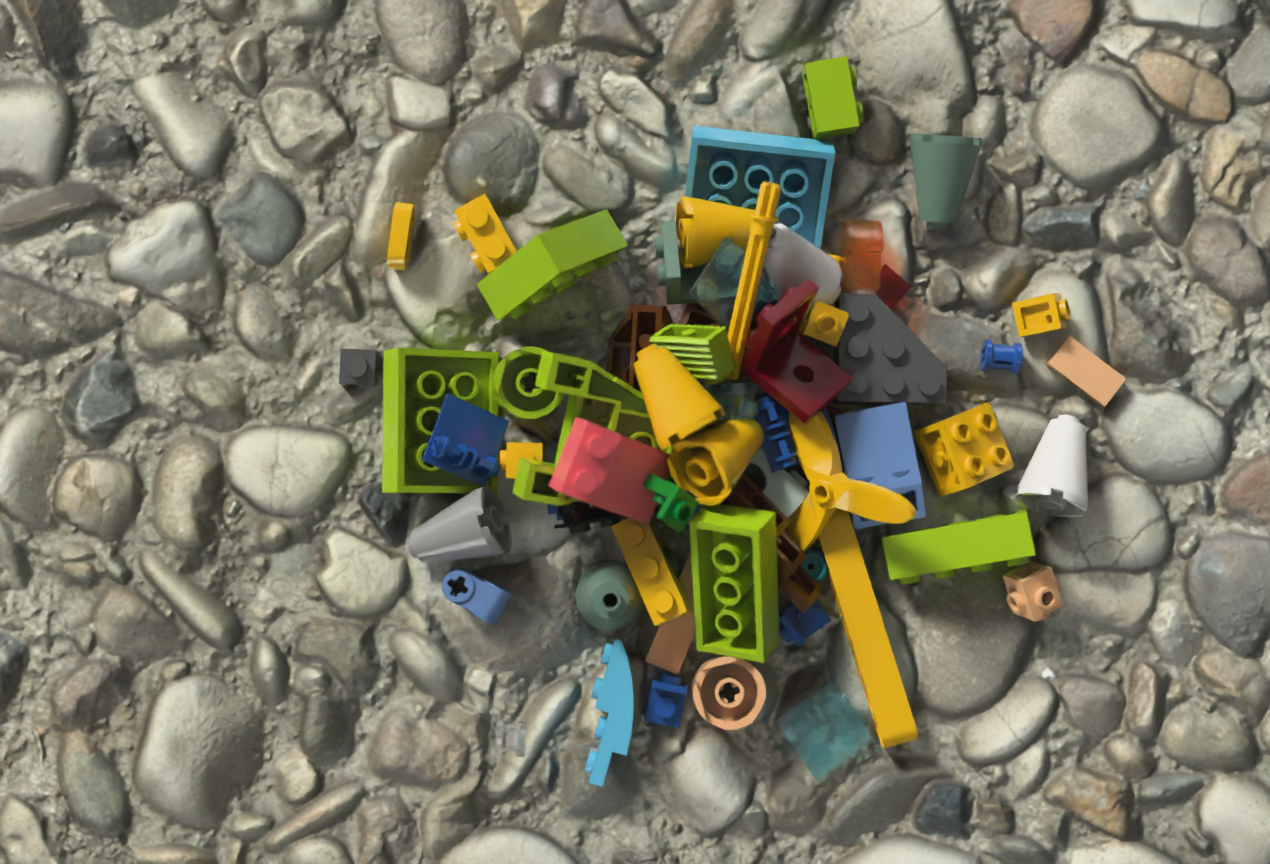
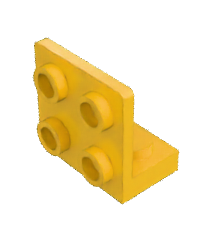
[913,402,1014,497]

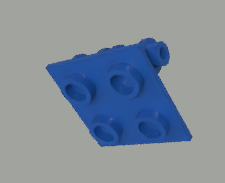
[422,394,509,487]
[749,395,841,473]

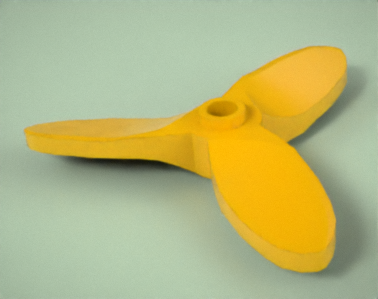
[784,411,917,552]

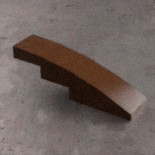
[727,473,823,613]

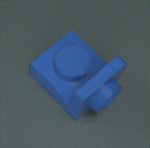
[779,599,831,646]
[644,673,688,728]

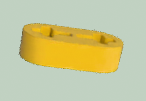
[387,202,416,271]

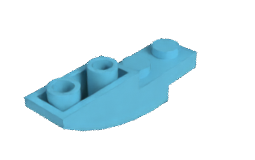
[584,636,634,787]

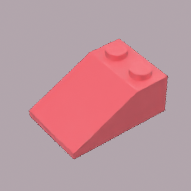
[549,417,671,525]

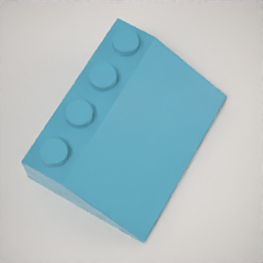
[685,126,835,249]

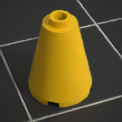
[675,196,775,269]
[633,343,725,451]
[668,416,764,506]

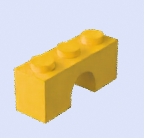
[611,517,693,626]

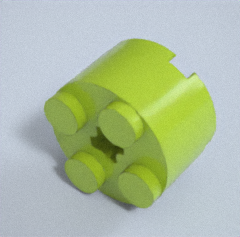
[491,346,565,420]

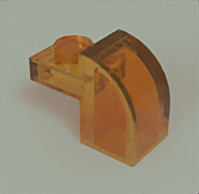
[840,219,883,291]

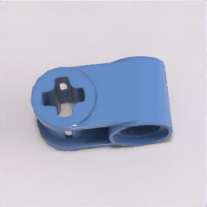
[442,568,513,625]

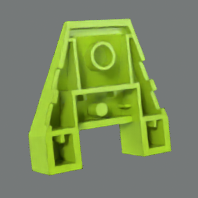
[512,350,673,506]

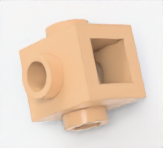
[1002,561,1063,621]

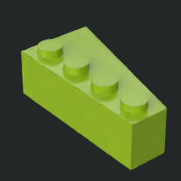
[882,508,1036,585]

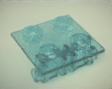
[689,236,777,334]
[701,382,767,420]
[776,680,875,781]

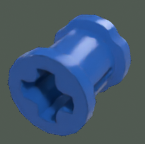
[980,339,1023,375]

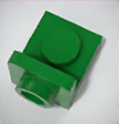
[642,473,700,533]

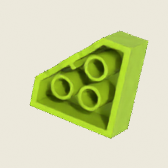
[477,209,628,321]

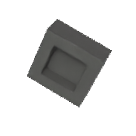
[339,348,378,386]

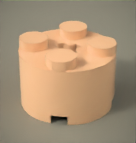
[692,654,766,730]

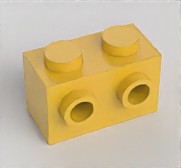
[453,194,517,274]

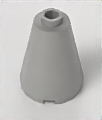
[408,486,512,563]

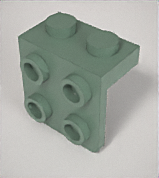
[655,221,738,305]

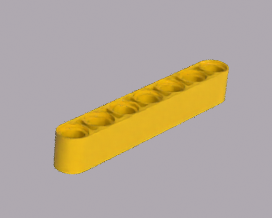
[816,508,918,749]

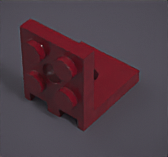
[740,279,853,425]

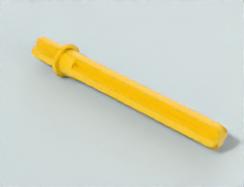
[724,182,781,380]

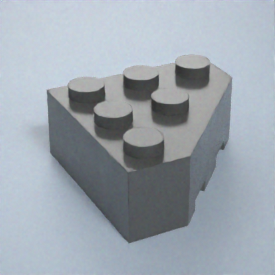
[833,294,947,406]

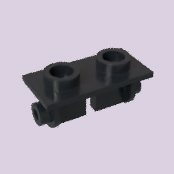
[554,501,624,534]

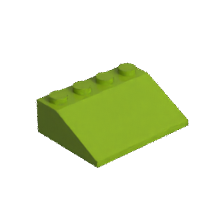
[382,347,499,493]

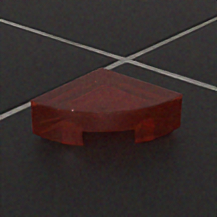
[875,264,912,310]

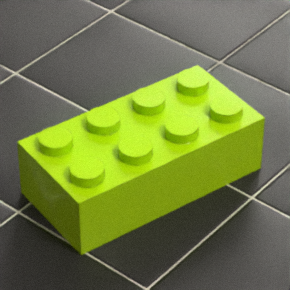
[689,504,780,663]

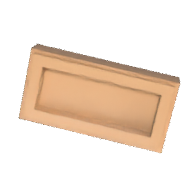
[1046,336,1126,407]

